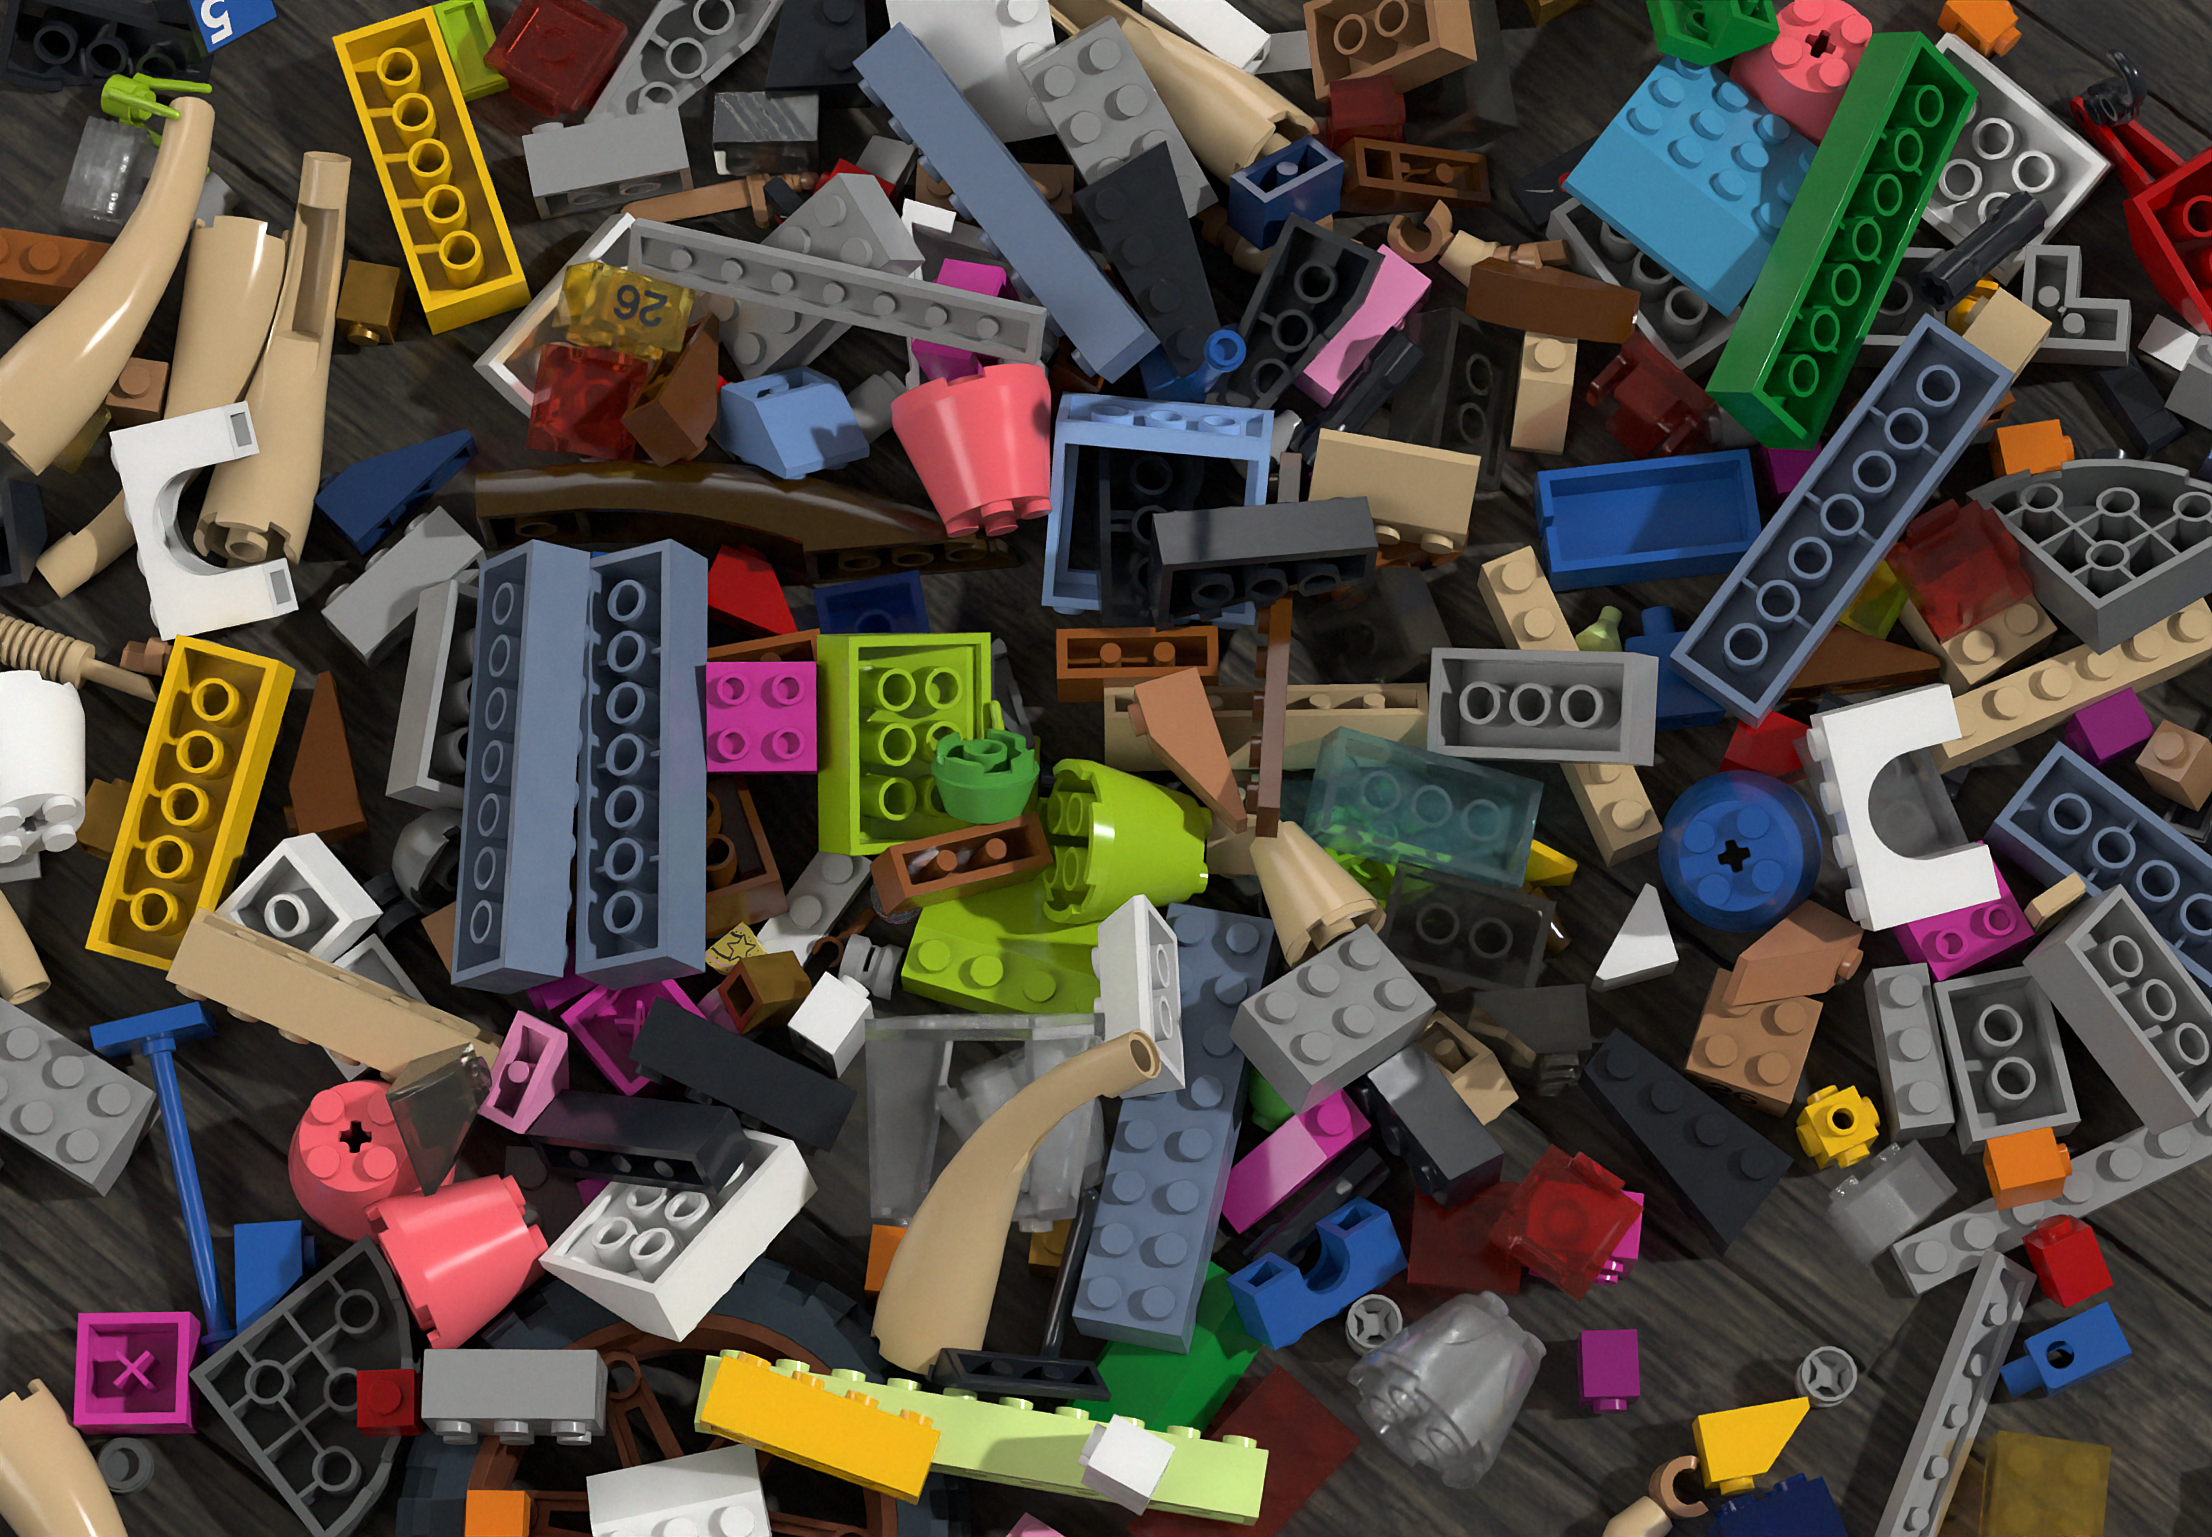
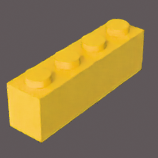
[700,1352,941,1505]

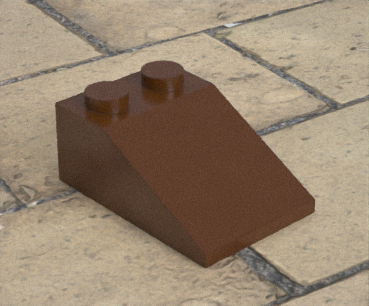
[705,772,789,939]

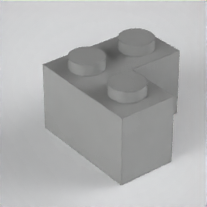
[2022,244,2132,367]

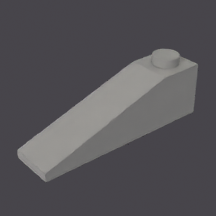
[587,0,784,118]

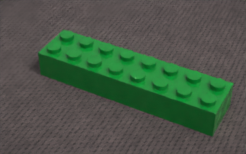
[1705,31,1979,450]

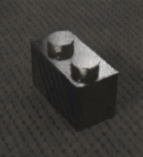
[712,91,823,176]

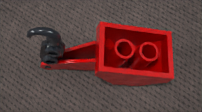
[2069,49,2212,335]

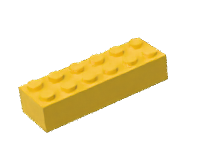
[332,6,532,336]
[85,634,296,972]

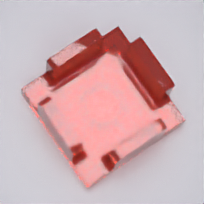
[483,0,628,119]
[1586,331,1715,460]
[525,343,648,462]
[1884,498,2034,645]
[1487,1144,1645,1302]
[1407,1181,1528,1301]

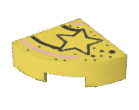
[705,922,768,976]

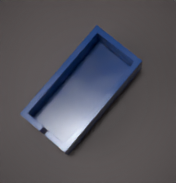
[1532,449,1762,592]

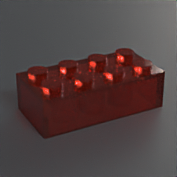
[1126,1364,1361,1537]

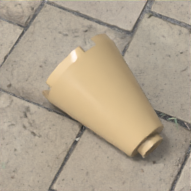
[1249,820,1386,970]

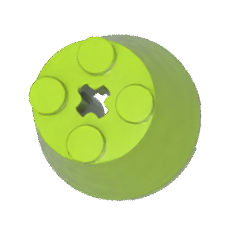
[1036,759,1212,924]

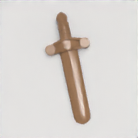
[620,152,819,228]

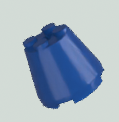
[1658,770,1822,933]

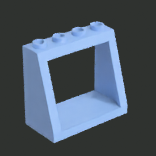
[1042,391,1274,629]

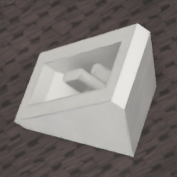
[1590,883,1679,993]

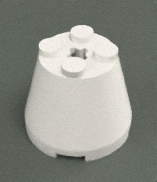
[0,670,85,863]

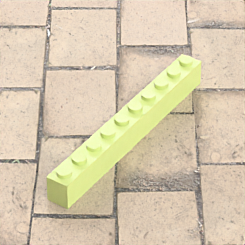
[694,1350,1269,1526]

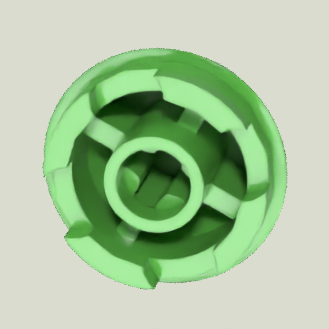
[930,729,1040,824]

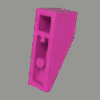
[1221,1088,1372,1236]

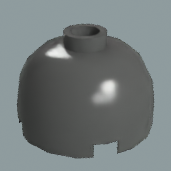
[392,808,463,916]

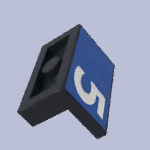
[153,0,279,57]

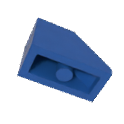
[234,1220,319,1335]

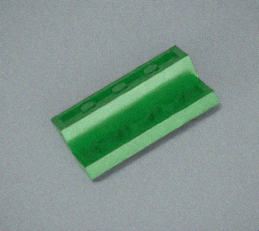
[1646,0,1780,67]
[1064,1261,1263,1437]

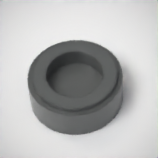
[96,1437,154,1495]

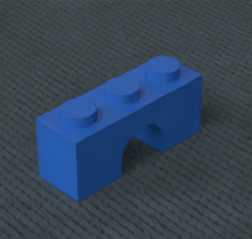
[1226,1196,1408,1351]

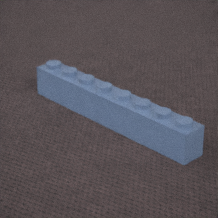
[853,22,1161,384]

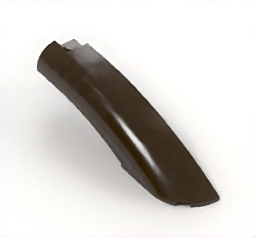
[475,460,1020,585]

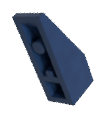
[313,429,479,559]

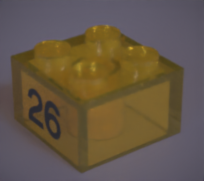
[552,261,696,362]
[1978,1430,2111,1537]

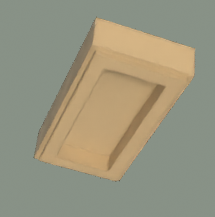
[2023,872,2087,941]

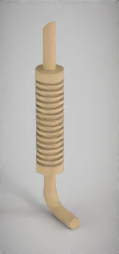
[0,613,159,703]

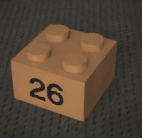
[1681,968,1824,1118]

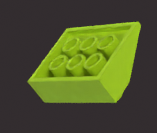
[817,632,991,856]
[900,878,1107,1047]

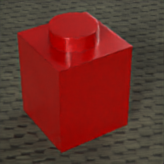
[2022,1214,2114,1308]
[357,1368,423,1438]

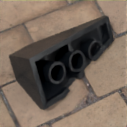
[0,0,215,91]

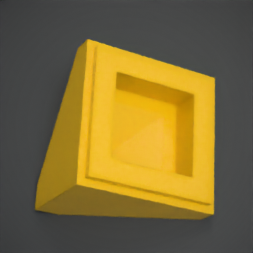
[1510,839,1578,887]

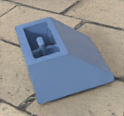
[720,365,870,479]

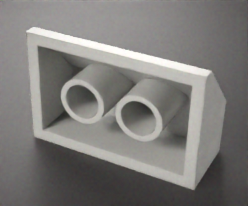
[1092,894,1185,1099]
[586,1444,772,1537]

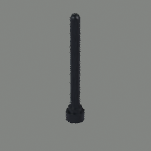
[1024,1188,1100,1412]

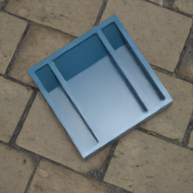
[1561,54,1819,318]

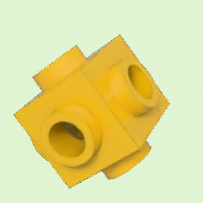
[1796,1085,1880,1170]

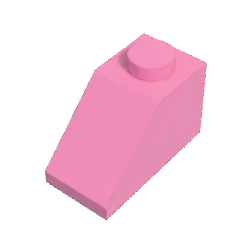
[473,1010,569,1135]

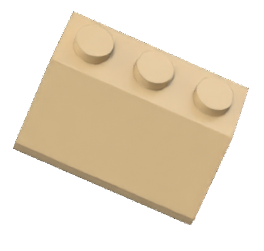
[1308,428,1481,554]

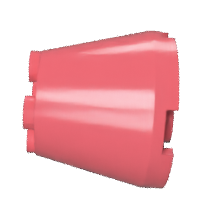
[1729,0,1872,147]
[890,363,1053,538]
[288,1079,455,1244]
[363,1174,549,1349]

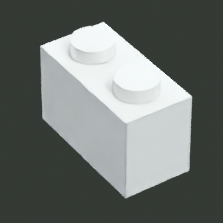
[788,972,876,1079]
[1078,1414,1176,1516]

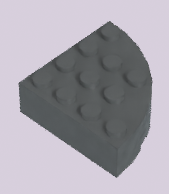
[1966,459,2212,656]
[189,1234,421,1537]

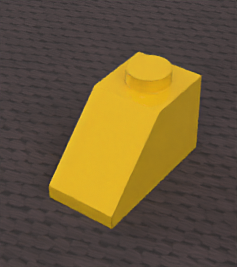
[1692,1397,1810,1496]

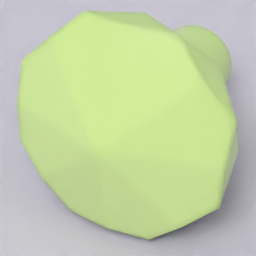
[1575,606,1623,652]

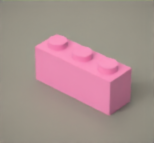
[1292,244,1432,409]

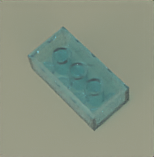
[1302,726,1544,896]

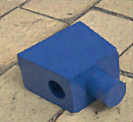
[1623,606,1727,732]
[1998,1301,2132,1398]

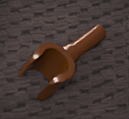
[812,906,877,971]

